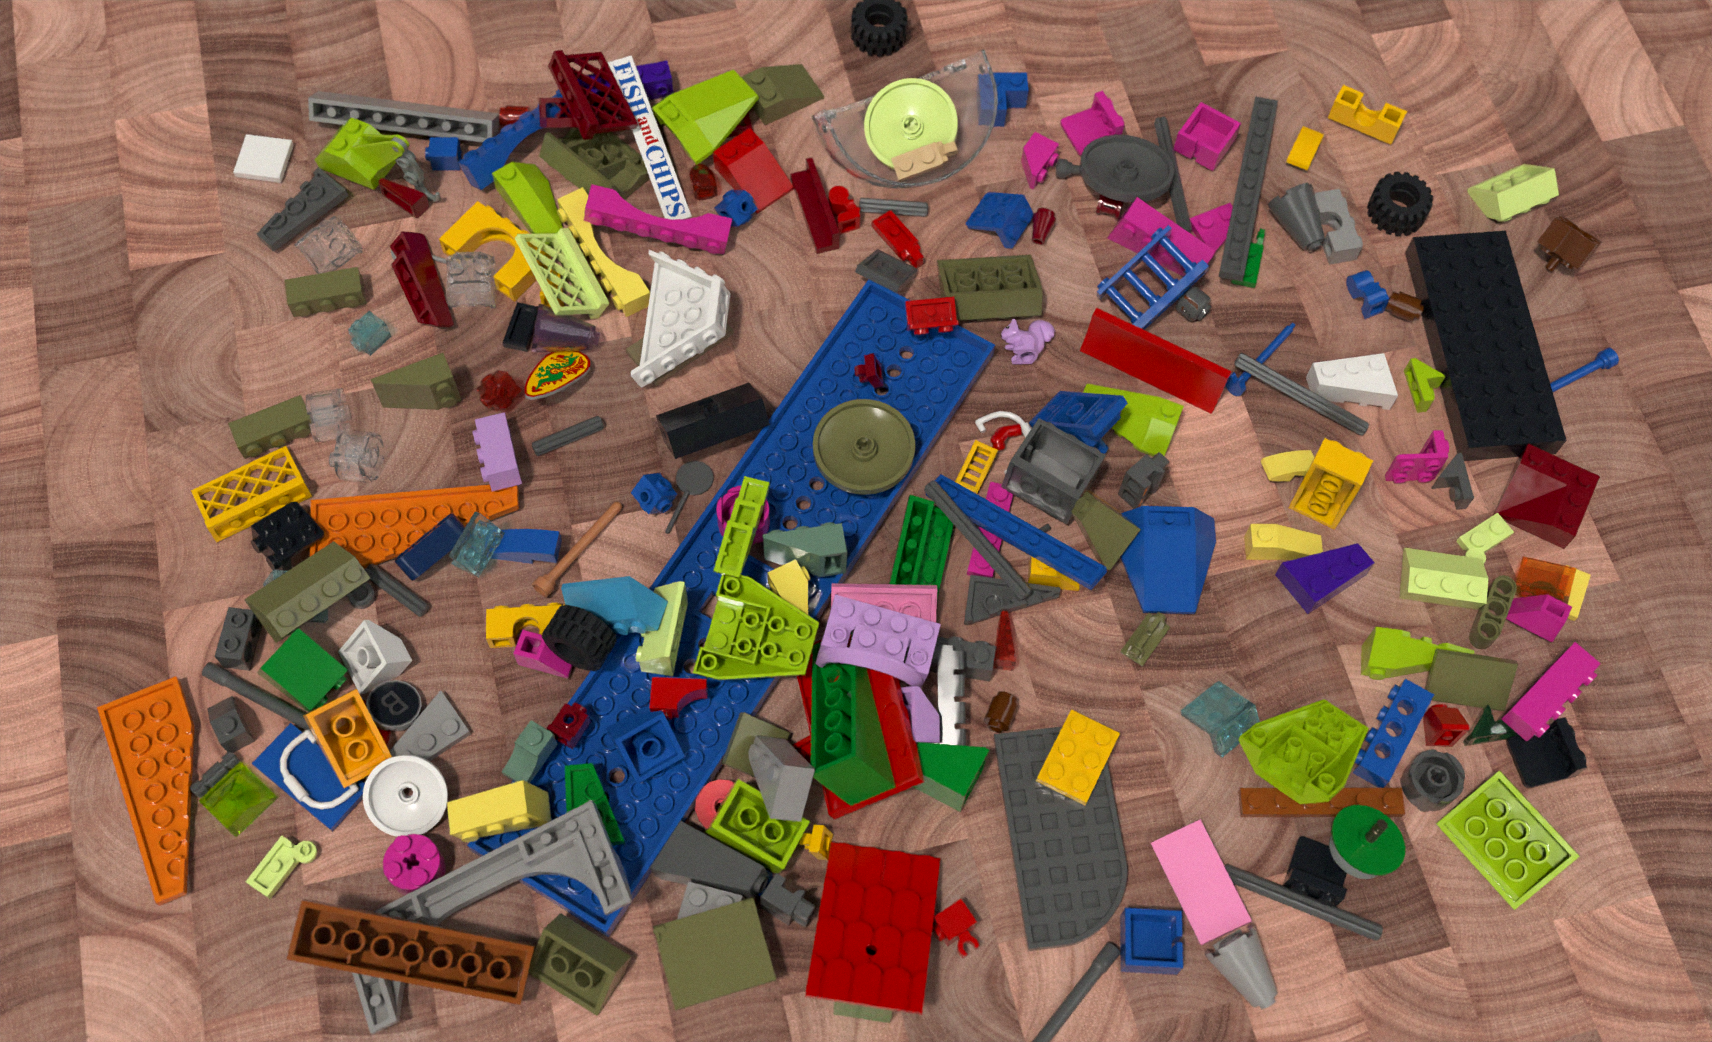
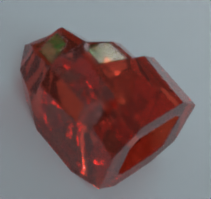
[689,164,718,201]

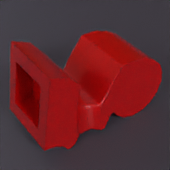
[828,186,860,234]

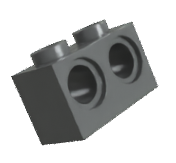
[215,607,262,671]

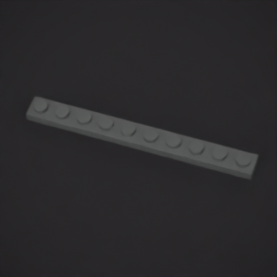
[1218,96,1278,281]

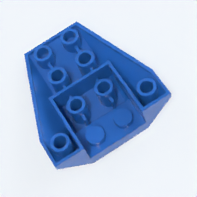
[1120,506,1216,614]

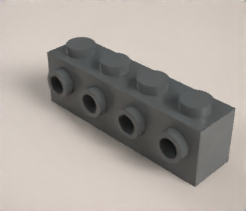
[903,636,996,682]

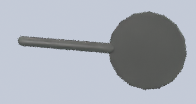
[665,461,714,534]

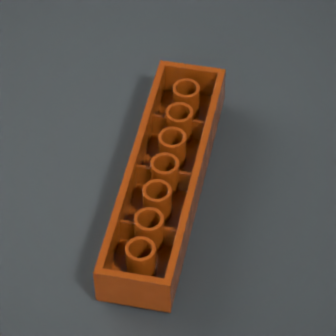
[286,899,534,1005]

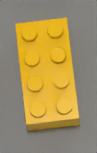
[1288,438,1374,530]

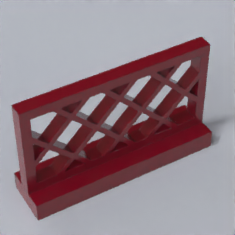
[548,50,638,140]

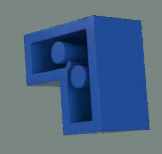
[979,72,1028,127]

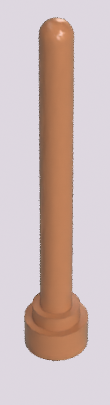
[532,501,622,598]

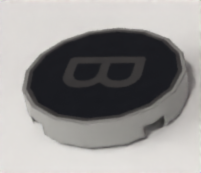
[366,680,422,731]

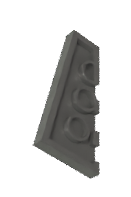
[257,167,349,252]

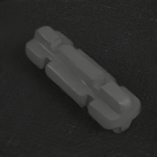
[190,751,240,798]

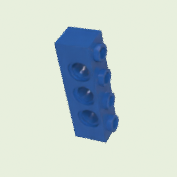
[1353,679,1434,788]

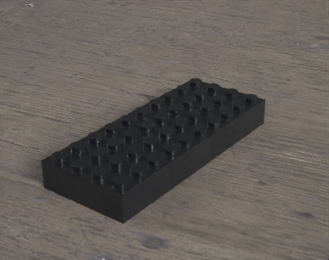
[1405,230,1567,461]

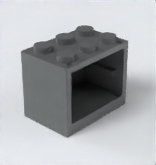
[1001,418,1106,524]

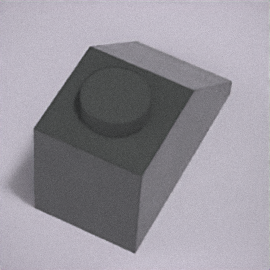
[207,696,255,753]

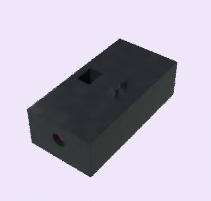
[656,383,770,459]

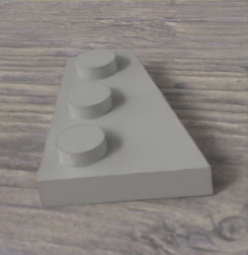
[389,690,471,761]

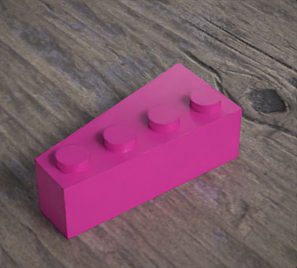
[1107,197,1215,277]

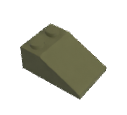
[742,64,824,125]
[371,353,462,410]

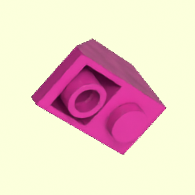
[1021,132,1060,190]
[1506,594,1572,642]
[513,630,573,679]

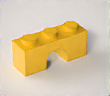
[1328,85,1407,144]
[486,602,565,648]

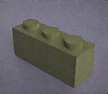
[285,267,367,317]
[228,395,317,459]

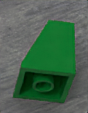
[257,628,348,713]
[912,742,989,812]

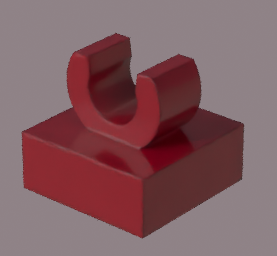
[854,353,883,388]

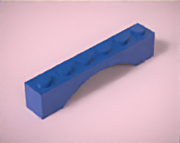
[458,89,572,190]

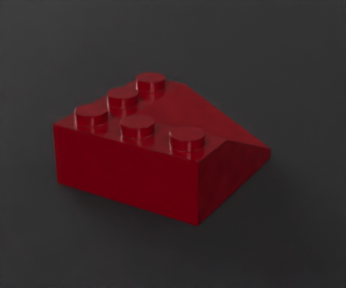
[1493,444,1600,549]

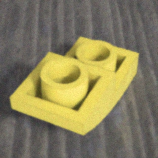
[1261,450,1314,482]

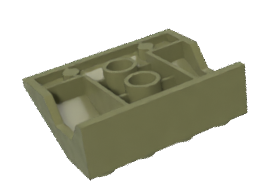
[539,127,650,200]

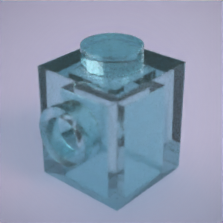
[348,311,391,356]

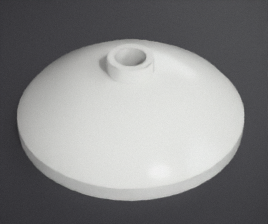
[363,755,448,837]

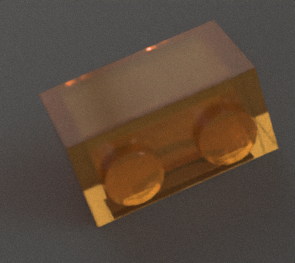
[1515,556,1577,604]

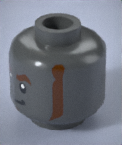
[1176,286,1212,322]

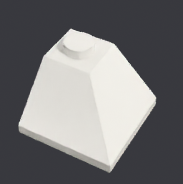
[338,620,412,694]

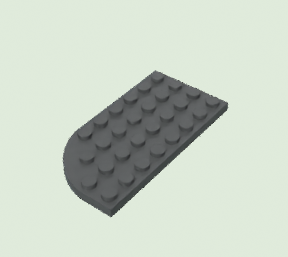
[993,722,1127,951]

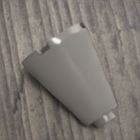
[1205,925,1278,1009]

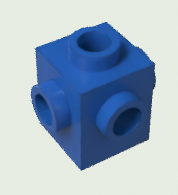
[714,189,758,227]
[631,473,678,514]

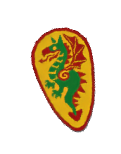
[525,349,590,400]

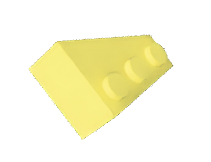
[447,780,552,842]

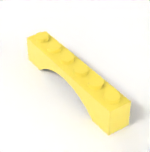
[557,187,650,317]

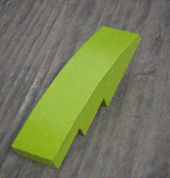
[713,476,770,579]

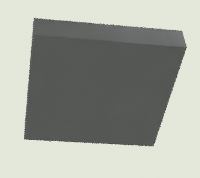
[855,249,918,293]

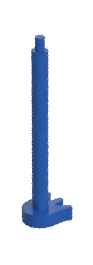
[1226,323,1296,396]

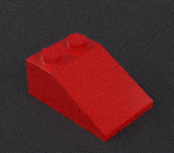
[713,128,794,214]

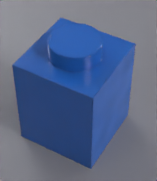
[425,137,462,171]

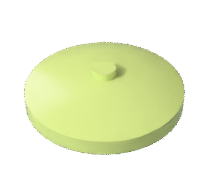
[864,78,958,170]

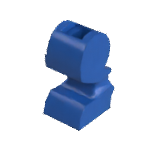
[1346,270,1389,319]

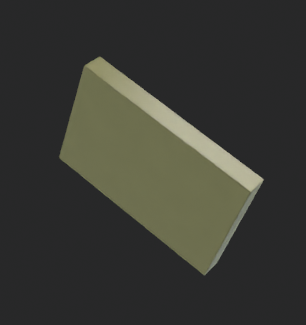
[1425,649,1518,711]

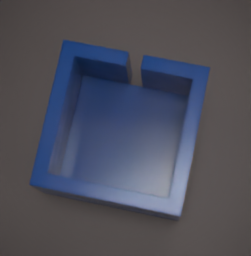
[1120,908,1183,975]

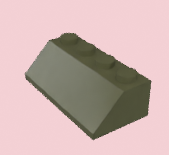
[244,541,370,643]

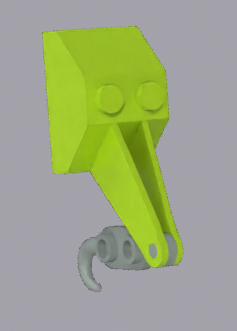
[314,117,441,202]

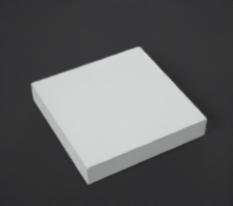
[233,134,294,183]

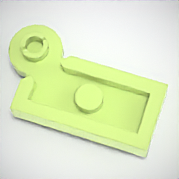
[1456,513,1514,563]
[246,836,317,899]

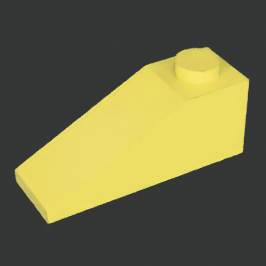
[1244,524,1323,560]
[767,559,810,615]

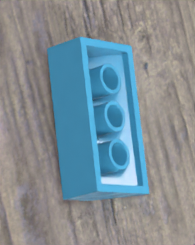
[561,576,668,635]

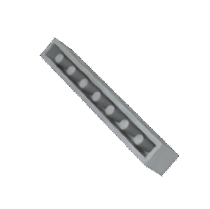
[308,91,499,142]

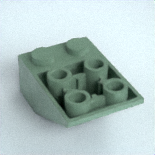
[763,522,847,577]

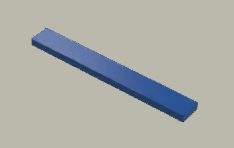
[925,474,1107,590]

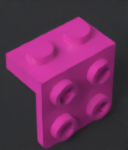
[1060,90,1125,155]
[1385,430,1449,483]

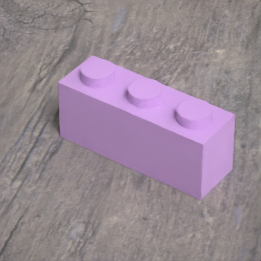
[472,412,522,491]

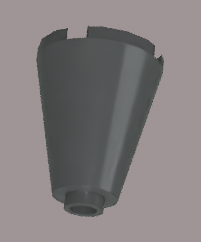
[1268,183,1325,252]

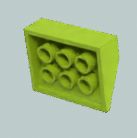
[1436,770,1580,910]

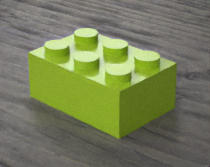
[706,779,810,874]

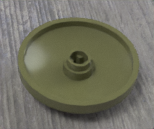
[813,399,915,495]

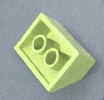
[1467,164,1559,222]
[1399,548,1488,610]
[636,581,688,676]

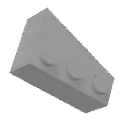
[749,735,815,822]

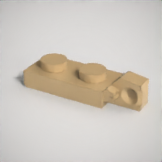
[891,141,958,182]

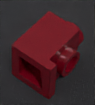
[547,702,591,749]

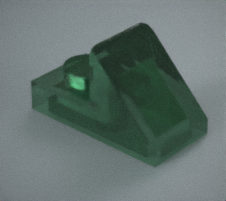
[1463,705,1519,746]

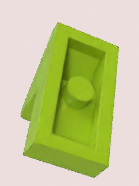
[1404,358,1445,413]

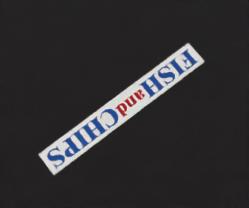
[608,56,692,219]

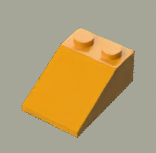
[303,689,392,788]

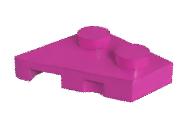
[1190,203,1233,257]

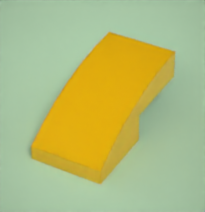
[1286,126,1324,170]

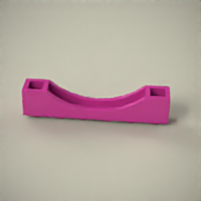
[584,184,732,255]

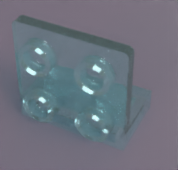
[449,512,505,578]
[1181,681,1260,757]

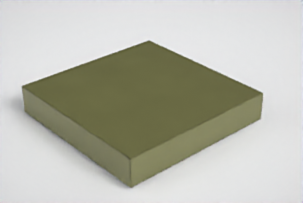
[721,712,790,778]

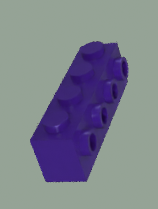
[578,60,673,109]

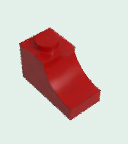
[650,677,708,721]

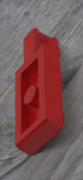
[871,210,924,268]

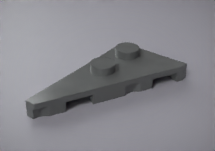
[964,575,1061,625]

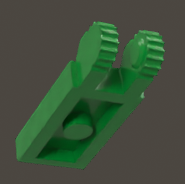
[1231,229,1265,288]

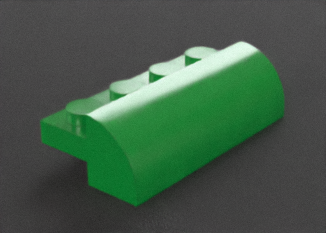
[889,494,953,598]

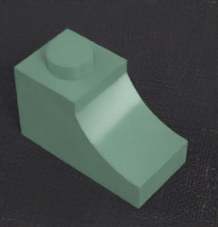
[502,720,558,783]

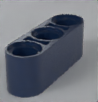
[394,513,470,581]

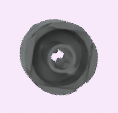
[1400,750,1465,812]

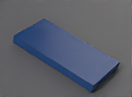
[252,723,365,832]

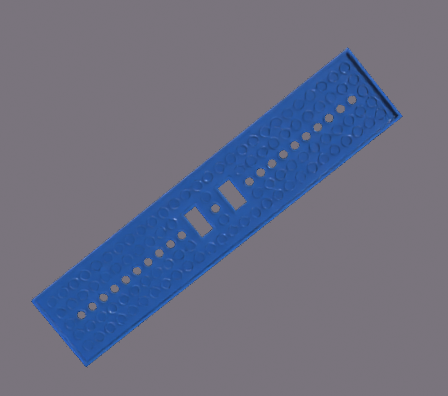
[467,279,995,937]

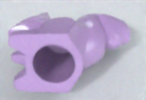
[1001,319,1055,364]

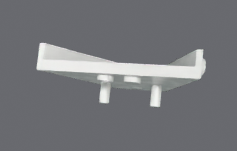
[631,250,730,388]

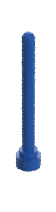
[1550,348,1619,392]

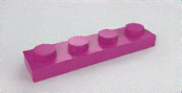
[967,482,1013,578]

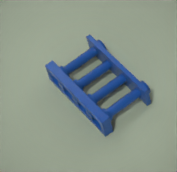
[1097,225,1209,330]

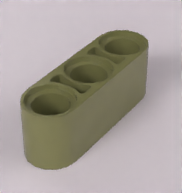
[1469,575,1517,650]

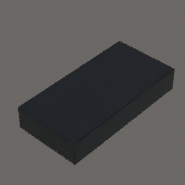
[503,302,541,352]

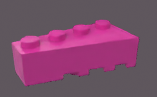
[1501,642,1601,741]

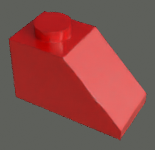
[1423,704,1469,747]

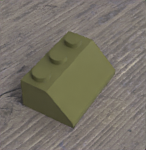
[528,913,632,1016]

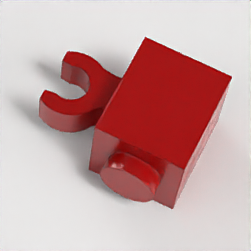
[932,899,979,959]

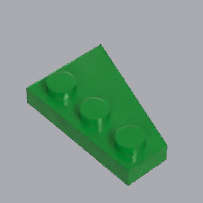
[565,763,625,845]

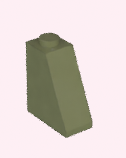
[1071,491,1141,571]

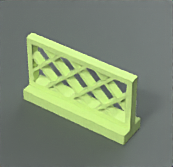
[515,228,610,319]

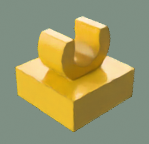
[799,825,833,861]

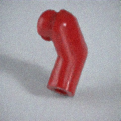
[990,423,1022,451]

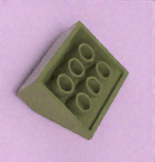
[937,255,1043,322]

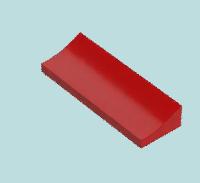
[1080,308,1232,414]

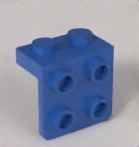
[966,192,1034,249]

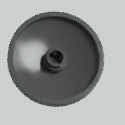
[1080,135,1174,202]

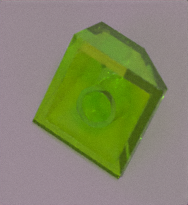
[198,761,278,837]

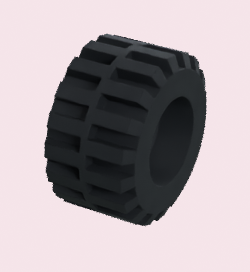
[851,0,908,57]
[1367,171,1434,236]
[542,605,617,671]

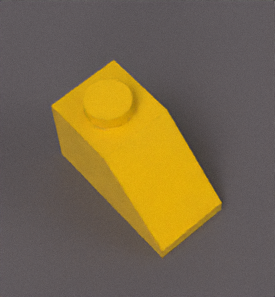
[1028,556,1080,591]

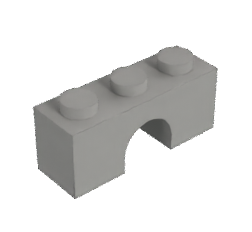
[1315,189,1363,265]

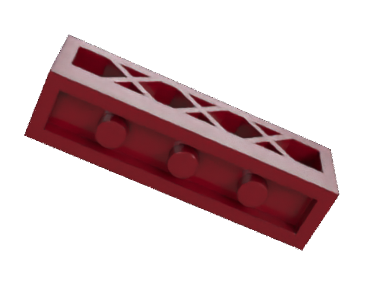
[539,97,628,128]
[790,157,840,254]

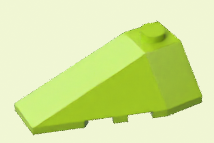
[492,162,563,248]
[1083,384,1184,456]
[1361,627,1474,680]

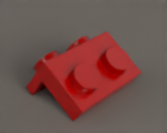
[905,297,959,335]

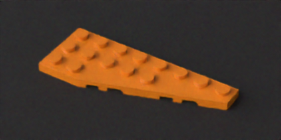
[97,676,195,906]

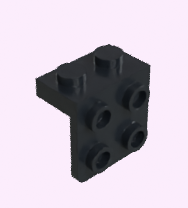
[251,501,324,575]
[1506,717,1587,788]
[1283,836,1347,907]

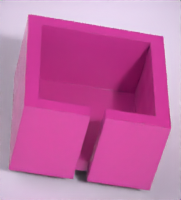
[1174,102,1241,171]

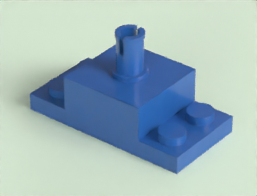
[1029,391,1128,454]

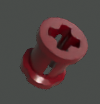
[1096,195,1124,219]

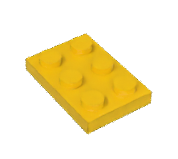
[1036,709,1120,806]

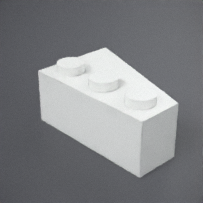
[1306,353,1398,410]

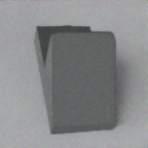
[1431,453,1474,510]

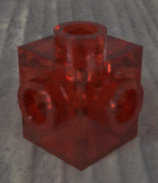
[476,370,522,410]

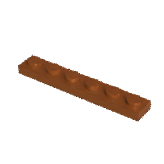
[1238,788,1405,817]

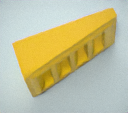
[955,440,998,494]

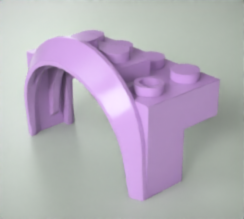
[816,594,941,689]

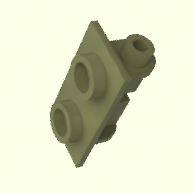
[1120,612,1170,666]

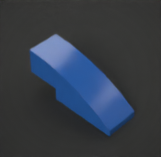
[481,529,562,564]

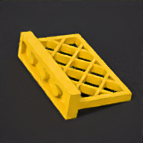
[191,446,312,543]

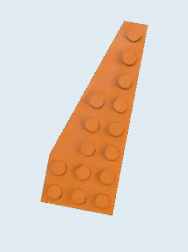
[310,485,519,570]

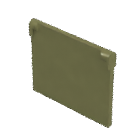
[653,897,776,1011]

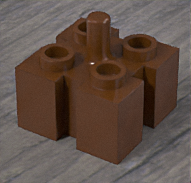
[1537,216,1602,272]

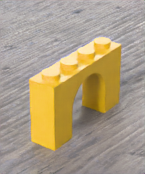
[439,201,552,302]

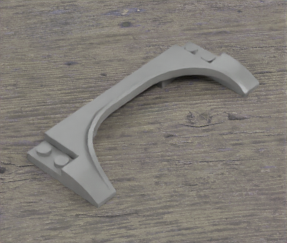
[352,800,633,1034]

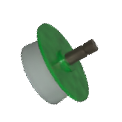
[1329,805,1406,879]

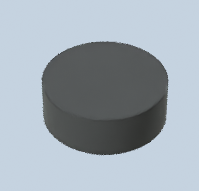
[347,583,376,609]

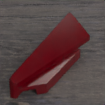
[390,231,454,328]

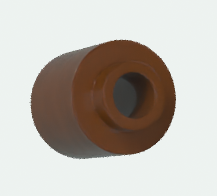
[1385,291,1424,322]
[984,691,1018,733]

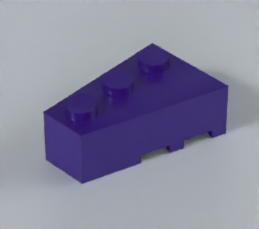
[1275,543,1375,614]

